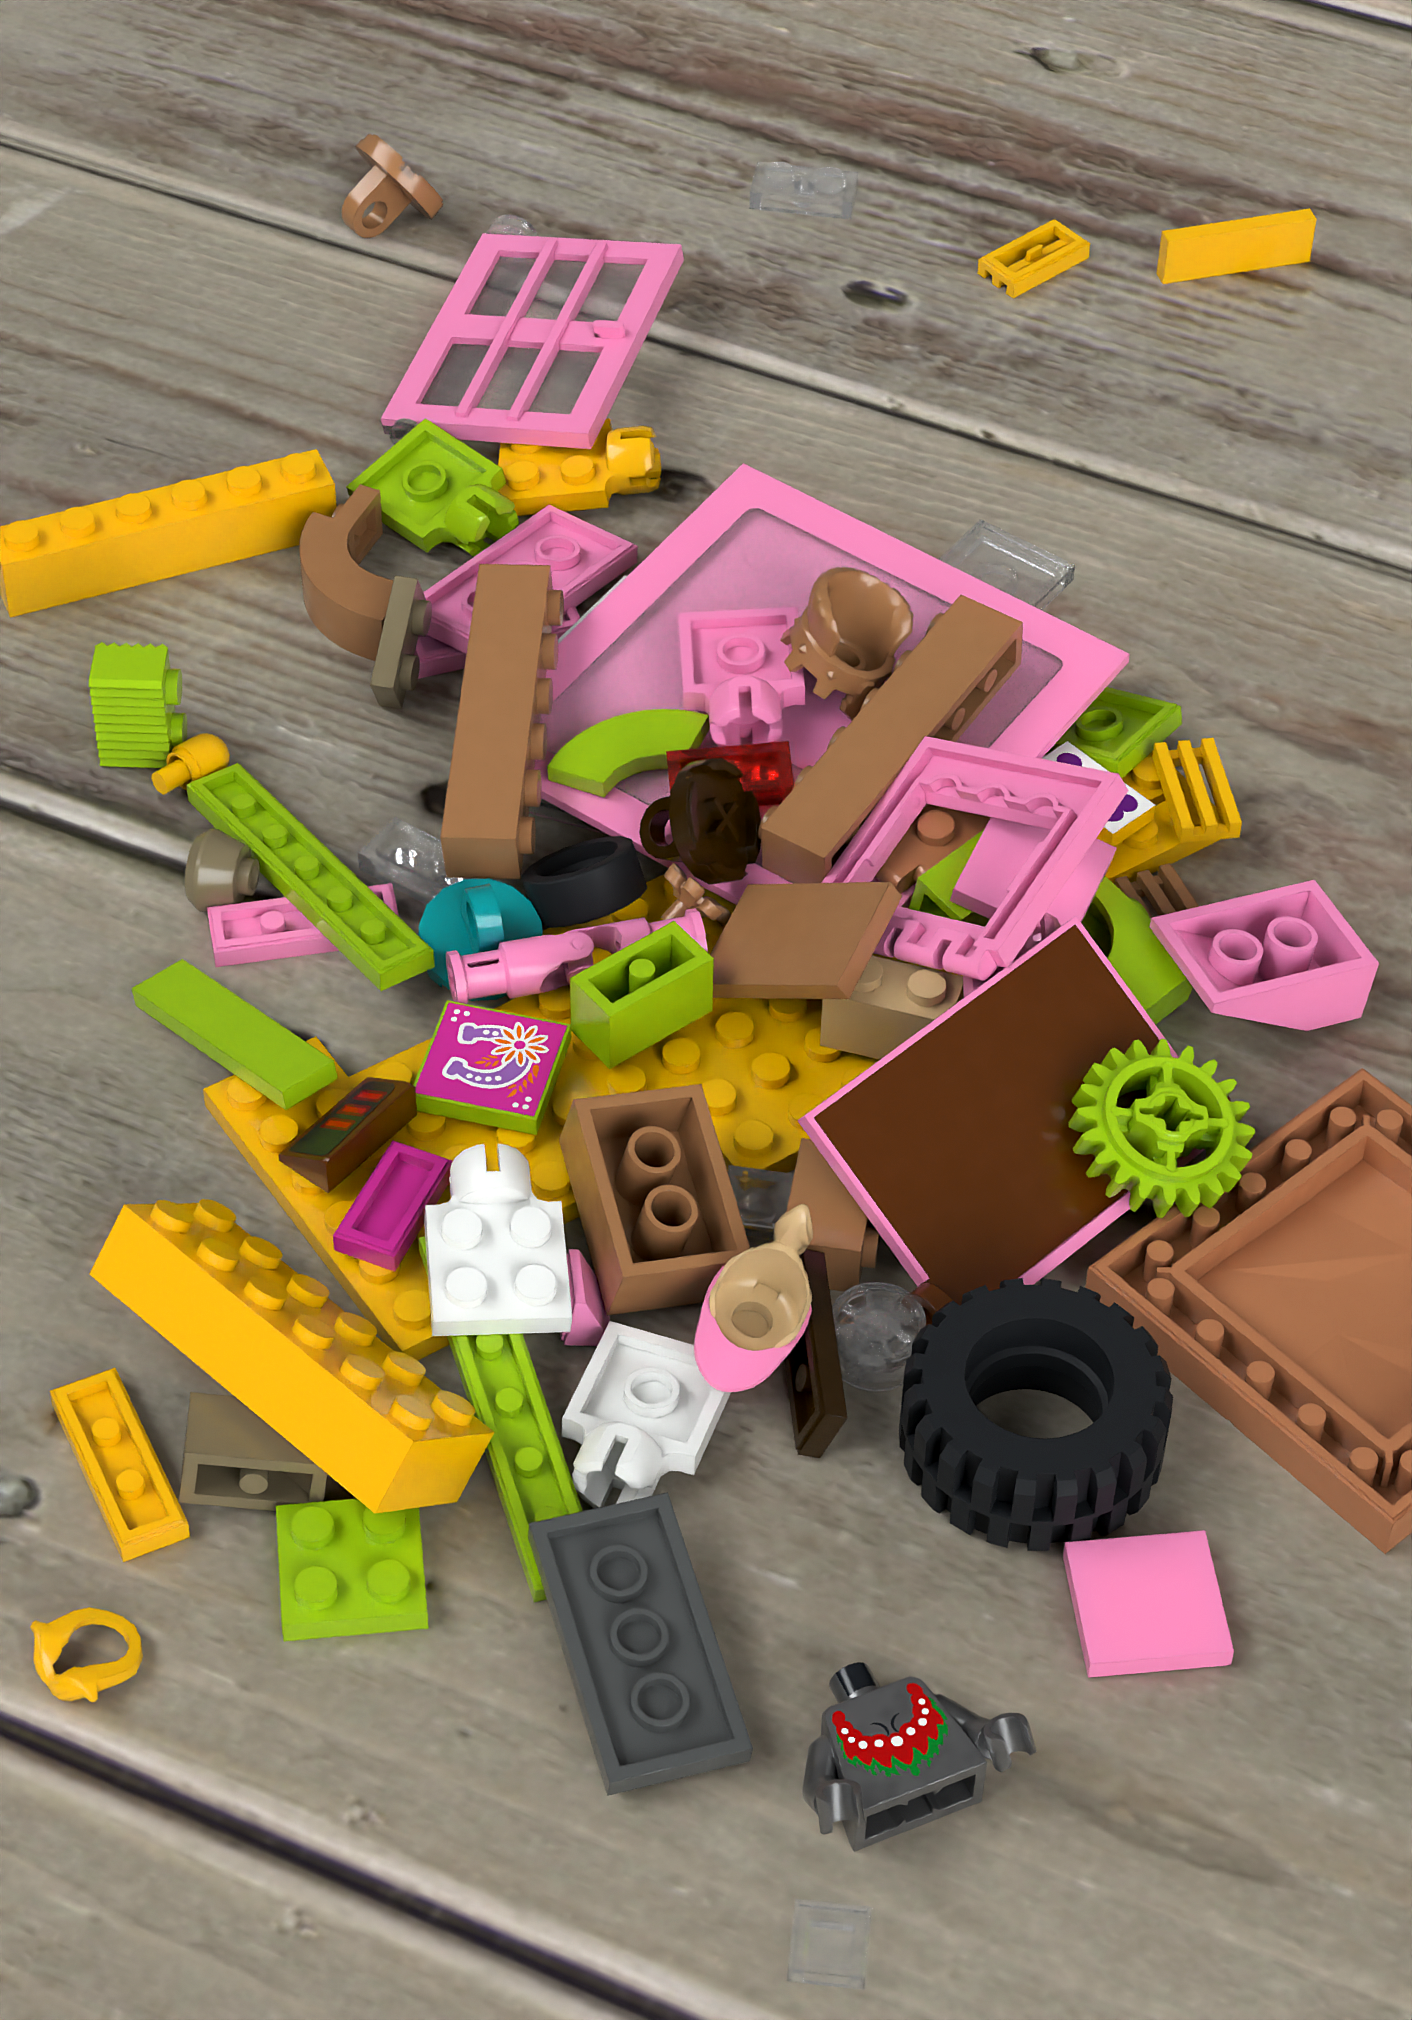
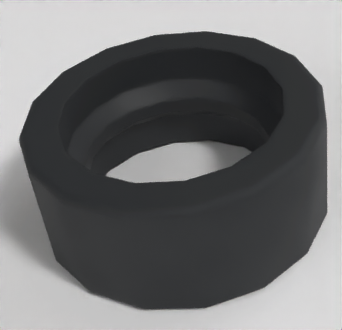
[522,836,647,928]

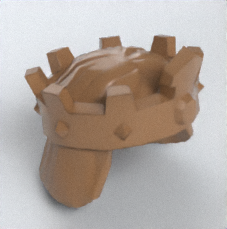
[780,567,914,721]

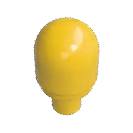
[151,733,230,794]

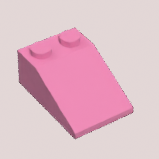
[1149,880,1379,1031]

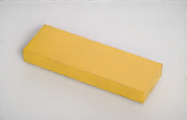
[1156,208,1317,284]
[50,1368,190,1562]

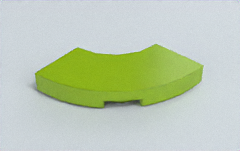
[547,709,710,797]

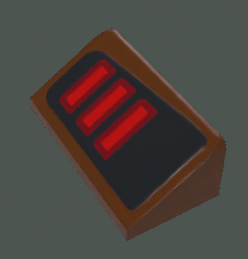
[279,1077,417,1193]

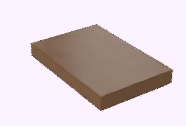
[710,882,902,999]

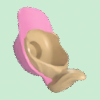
[694,1204,813,1392]

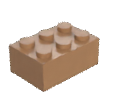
[559,1084,750,1316]

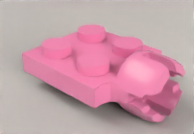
[678,607,805,757]

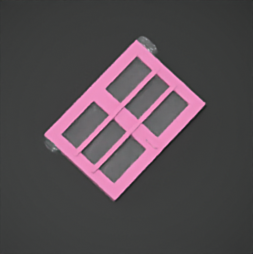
[381,214,684,449]

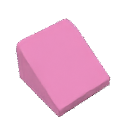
[560,1249,610,1346]

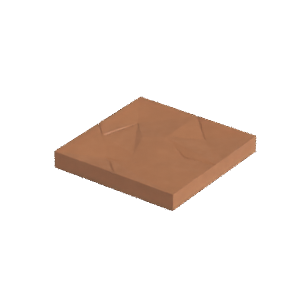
[1085,1068,1412,1554]

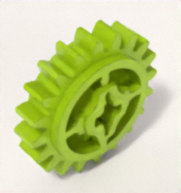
[1068,1039,1255,1218]

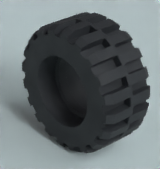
[899,1278,1173,1551]

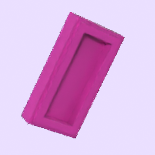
[333,1140,453,1272]

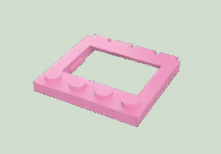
[821,736,1129,981]

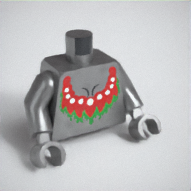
[802,1662,1037,1852]

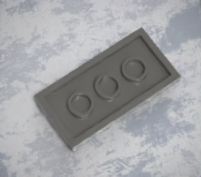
[528,1492,753,1796]

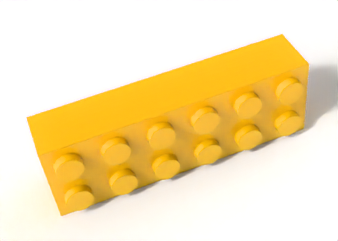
[89,1199,495,1514]

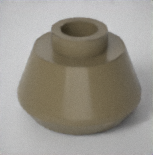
[185,828,260,912]

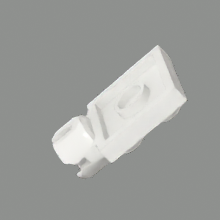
[424,1143,572,1336]
[562,1321,731,1508]

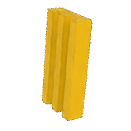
[977,219,1090,299]
[1152,738,1242,843]

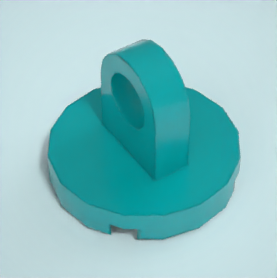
[418,878,543,1001]

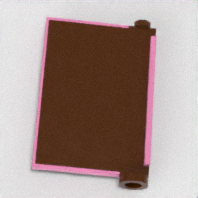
[797,916,1231,1333]

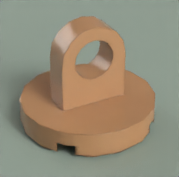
[342,134,443,238]

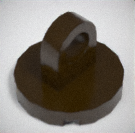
[639,758,761,885]

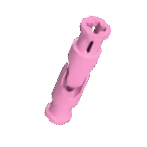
[446,908,708,1004]

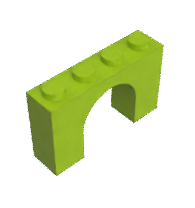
[909,829,1193,1025]

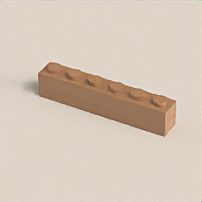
[440,564,564,879]
[758,595,1023,883]

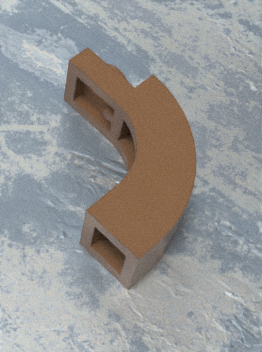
[299,484,393,661]

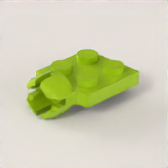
[346,418,519,557]

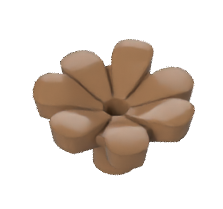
[661,862,731,926]

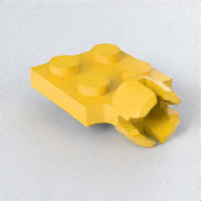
[498,418,661,516]

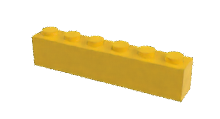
[0,449,337,618]

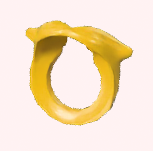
[30,1607,143,1702]

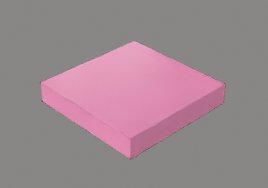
[950,817,1117,935]
[1063,1530,1234,1678]

